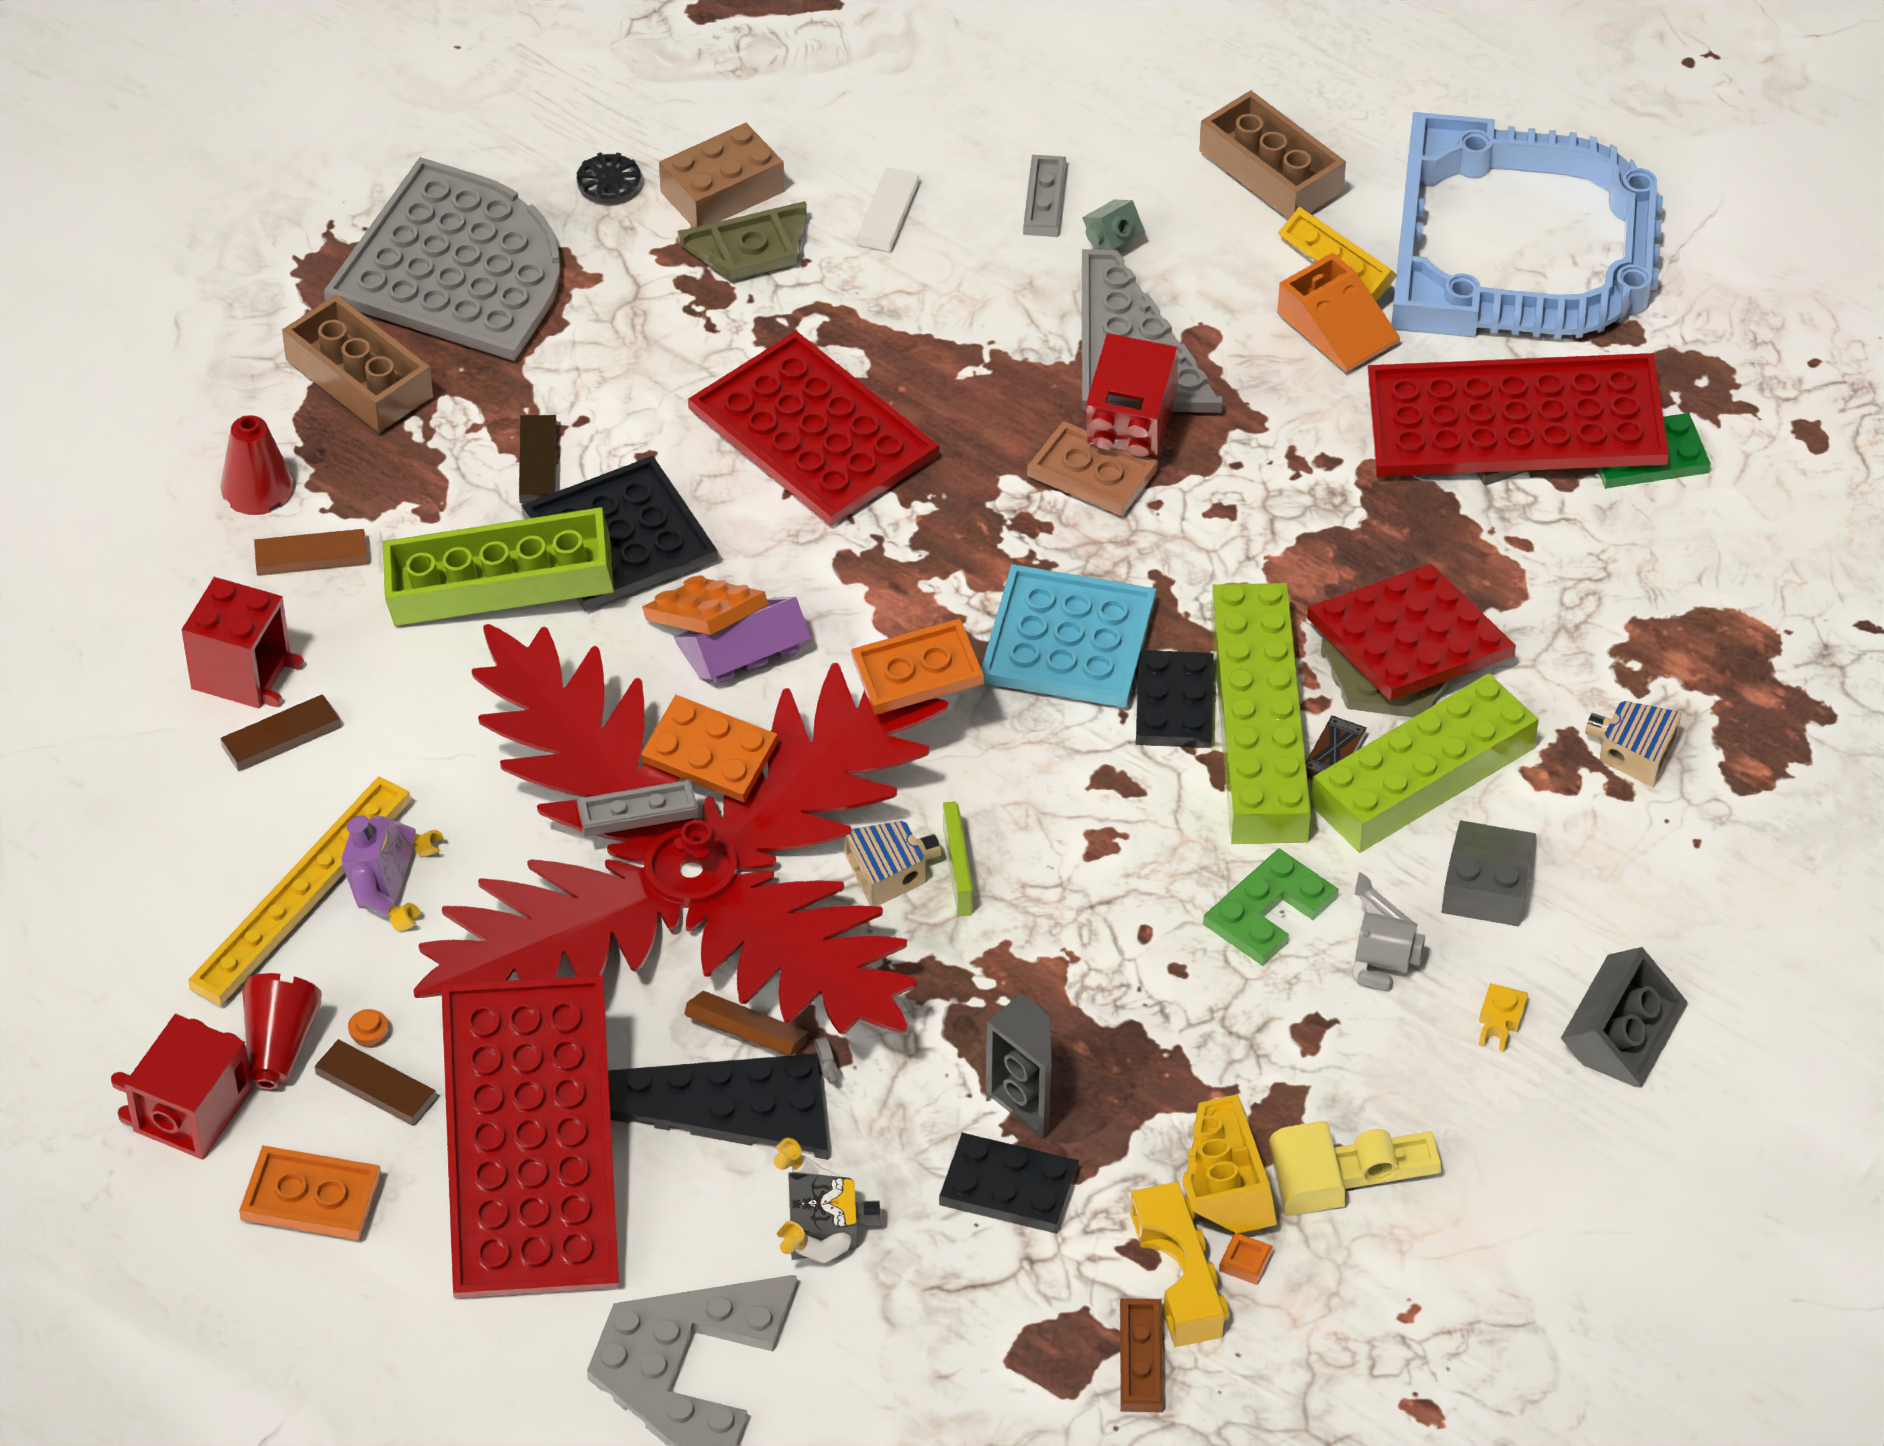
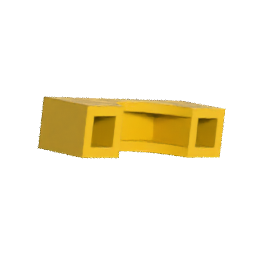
[1130,1181,1229,1348]

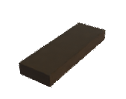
[519,414,557,503]

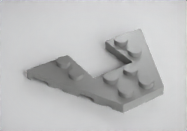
[587,1275,797,1446]

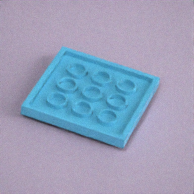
[981,564,1156,708]

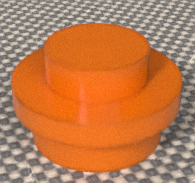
[348,1009,388,1047]

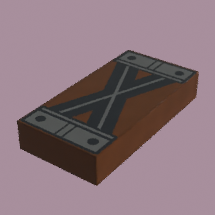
[1305,715,1367,780]

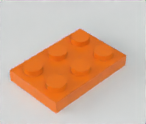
[642,575,769,635]
[851,618,984,715]
[640,694,779,802]
[239,1145,381,1241]

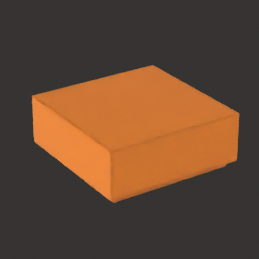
[1219,1233,1273,1285]

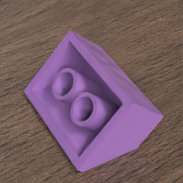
[674,597,811,683]

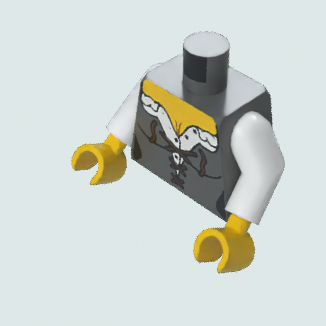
[774,1138,881,1263]

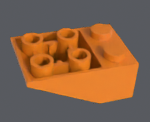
[1277,253,1400,373]

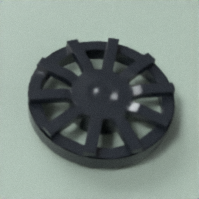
[576,152,641,204]

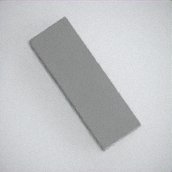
[1023,154,1066,237]
[577,780,698,837]

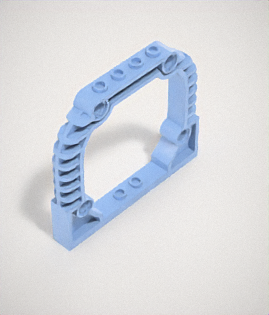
[1391,112,1663,339]

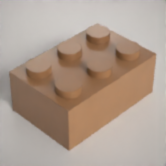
[659,122,784,228]

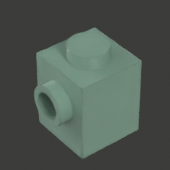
[1082,199,1145,250]

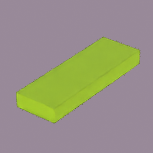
[943,801,973,917]

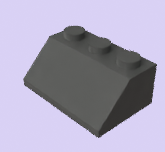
[1561,947,1688,1087]
[986,994,1051,1139]

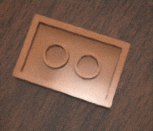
[1027,421,1158,516]

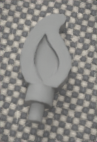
[814,1037,838,1082]

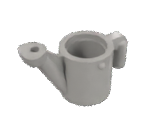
[1352,872,1425,990]

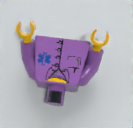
[342,815,443,931]

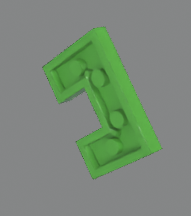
[1203,848,1339,966]

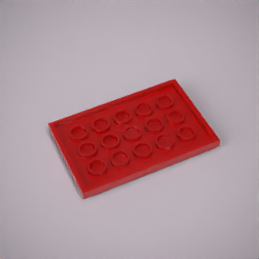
[688,330,939,526]

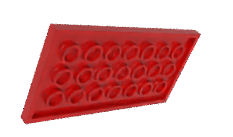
[1367,353,1668,477]
[441,975,619,1298]

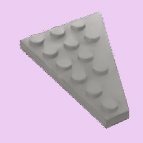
[1082,249,1222,413]

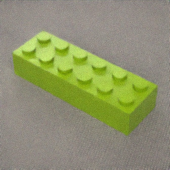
[382,507,614,626]
[1311,673,1539,853]

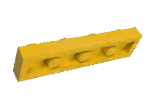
[1277,206,1397,302]

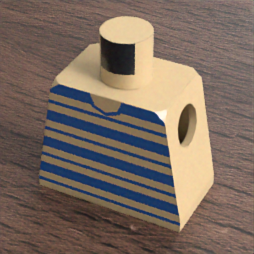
[1585,701,1682,787]
[844,821,941,906]

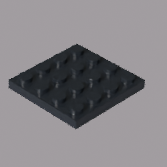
[521,455,718,611]

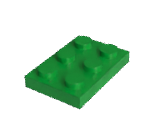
[1596,413,1711,489]

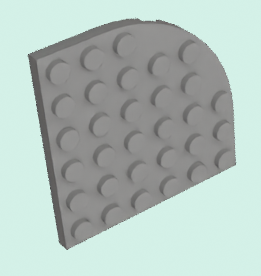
[324,157,560,361]

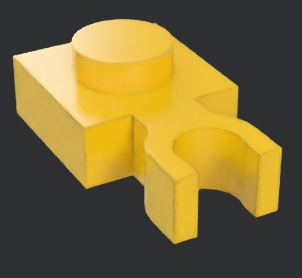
[1479,983,1528,1052]

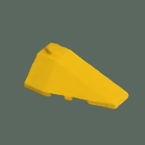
[1182,1094,1277,1234]

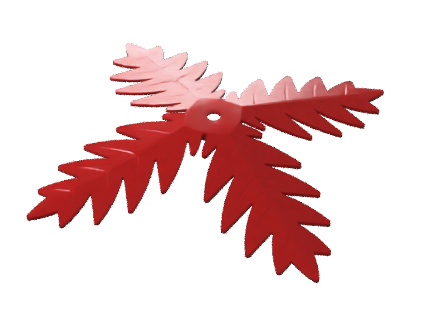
[413,624,948,1034]

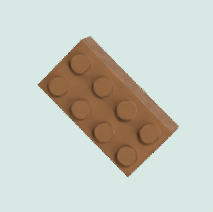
[1199,90,1346,219]
[282,294,433,433]

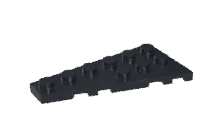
[608,1053,828,1160]

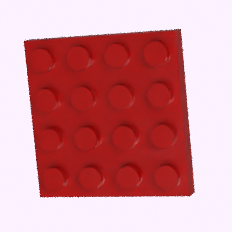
[1307,563,1516,701]

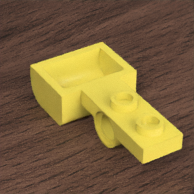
[1269,1121,1441,1217]

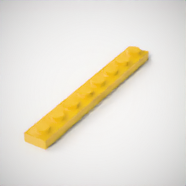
[188,776,411,1006]

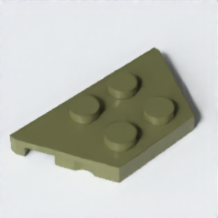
[678,201,807,280]
[1321,639,1452,718]

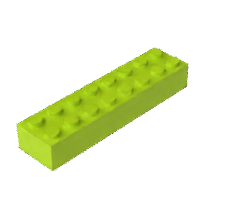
[1211,583,1311,844]

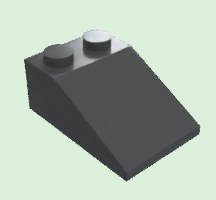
[1441,820,1536,926]

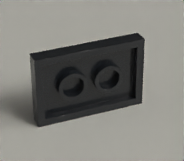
[1135,650,1214,748]
[939,1132,1079,1234]

